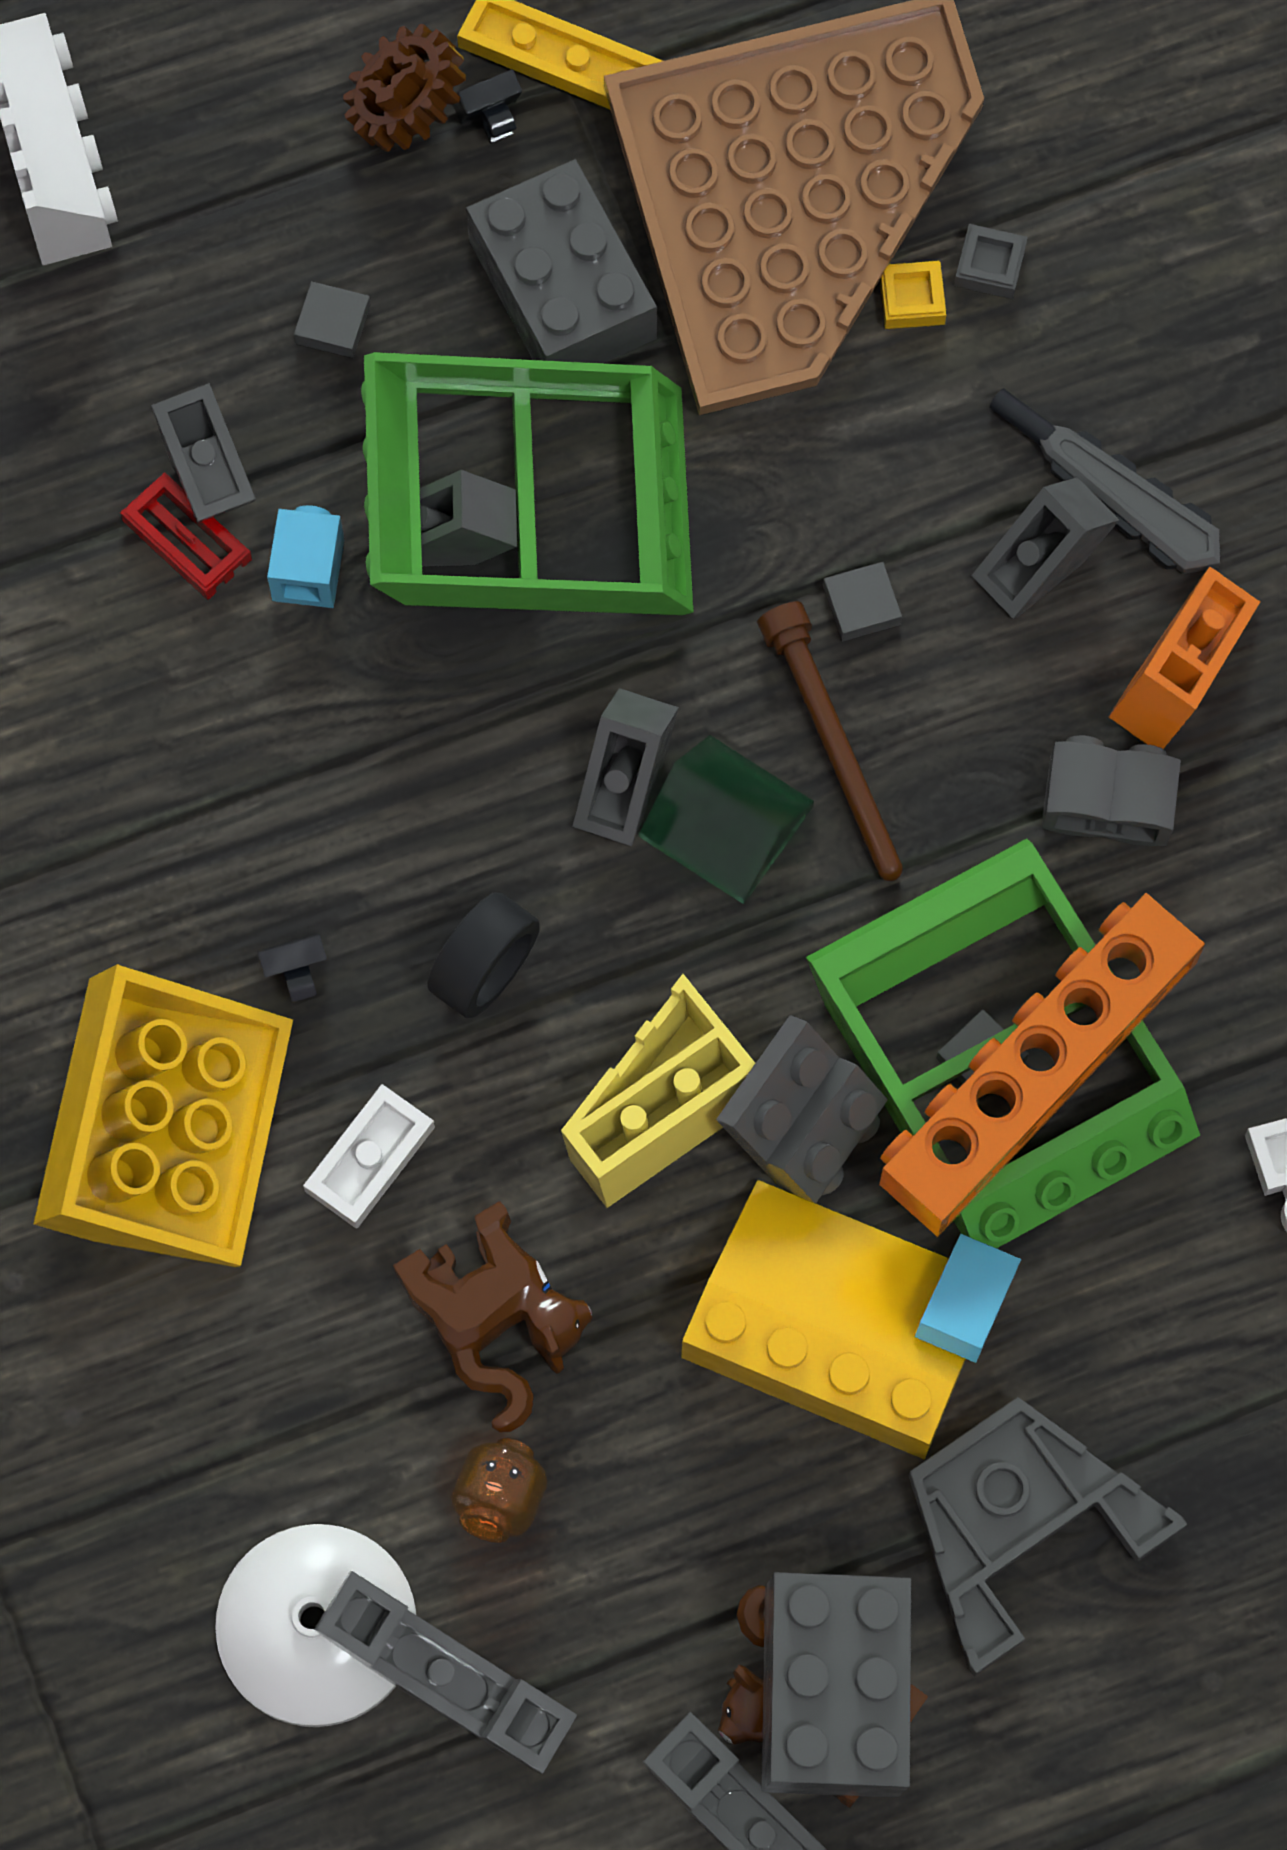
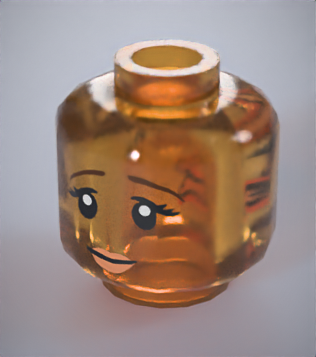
[451,1438,548,1543]

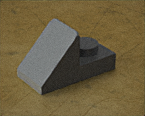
[151,383,256,523]

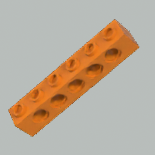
[879,893,1205,1237]

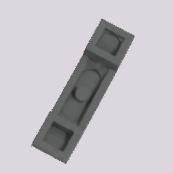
[314,1571,577,1774]
[642,1712,827,1850]

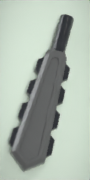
[989,388,1220,574]

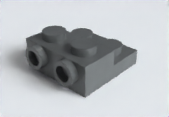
[716,1015,888,1204]

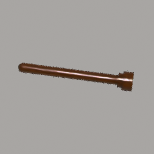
[757,601,903,881]

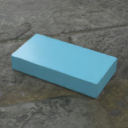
[915,1234,1021,1363]

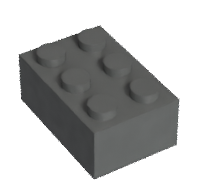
[466,159,657,363]
[762,1572,911,1797]

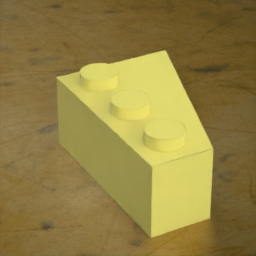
[561,974,756,1208]

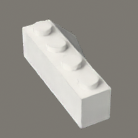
[0,13,118,265]

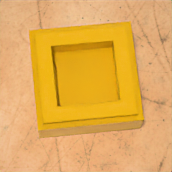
[880,261,946,329]

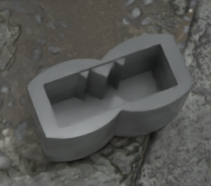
[1041,735,1181,846]

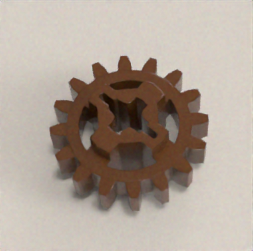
[343,24,466,152]

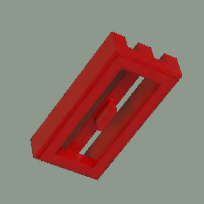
[120,472,252,600]

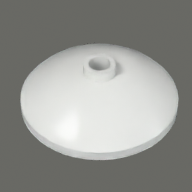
[215,1524,416,1727]

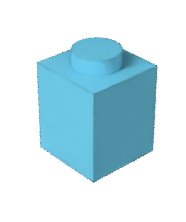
[267,505,344,608]

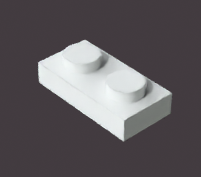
[303,1084,435,1229]

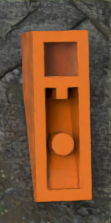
[1109,567,1260,749]

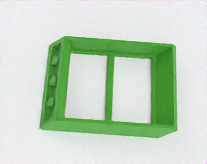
[361,352,693,615]
[806,838,1200,1249]

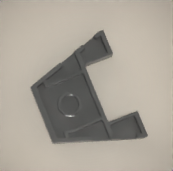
[909,1397,1188,1677]

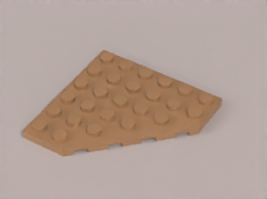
[604,0,984,415]

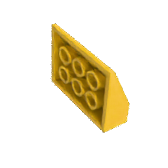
[33,964,293,1267]
[682,1180,966,1460]

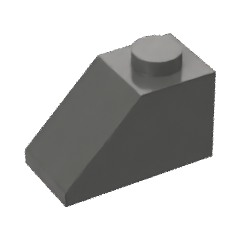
[420,470,517,567]
[971,477,1119,619]
[572,688,679,846]

